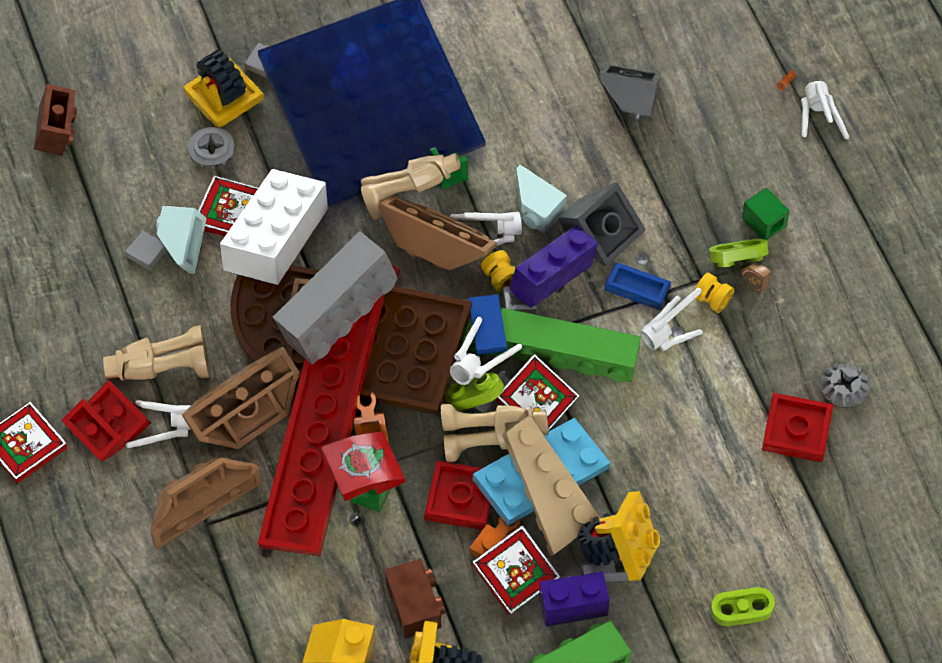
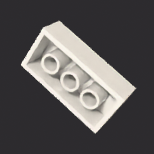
[220,169,328,285]

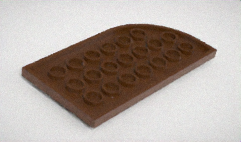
[231,265,472,415]

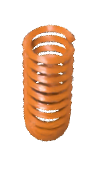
[777,70,796,90]

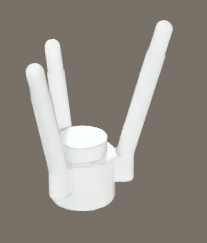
[801,81,849,140]
[449,212,522,246]
[640,288,703,352]
[450,317,522,385]
[125,400,191,448]

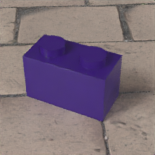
[539,571,610,627]

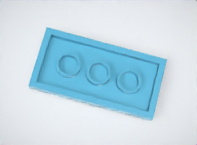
[472,418,610,526]

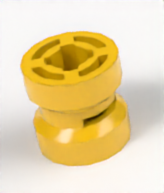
[481,250,515,292]
[694,272,734,313]

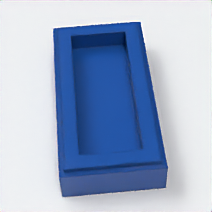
[604,262,671,310]
[468,294,507,355]

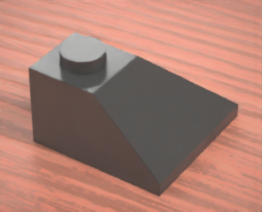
[599,64,661,119]
[558,182,646,266]

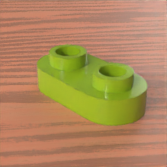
[709,239,769,267]
[445,373,504,412]
[711,587,775,627]

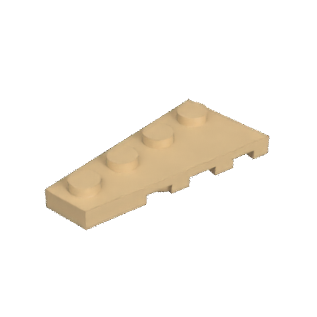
[502,415,600,556]

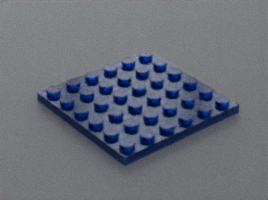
[258,0,486,207]

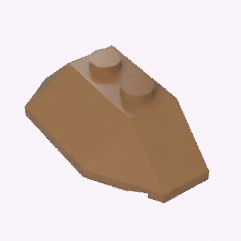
[379,194,497,270]
[182,347,300,449]
[150,458,262,549]

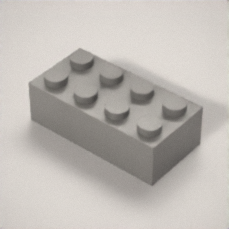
[273,231,398,365]

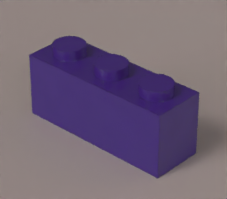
[510,225,598,308]

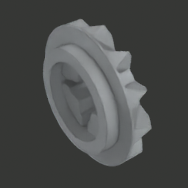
[188,127,235,169]
[820,361,870,407]

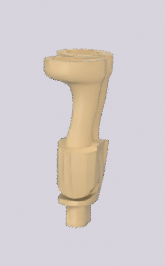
[361,153,460,220]
[103,325,210,381]
[441,404,549,462]

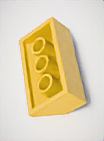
[302,619,376,663]

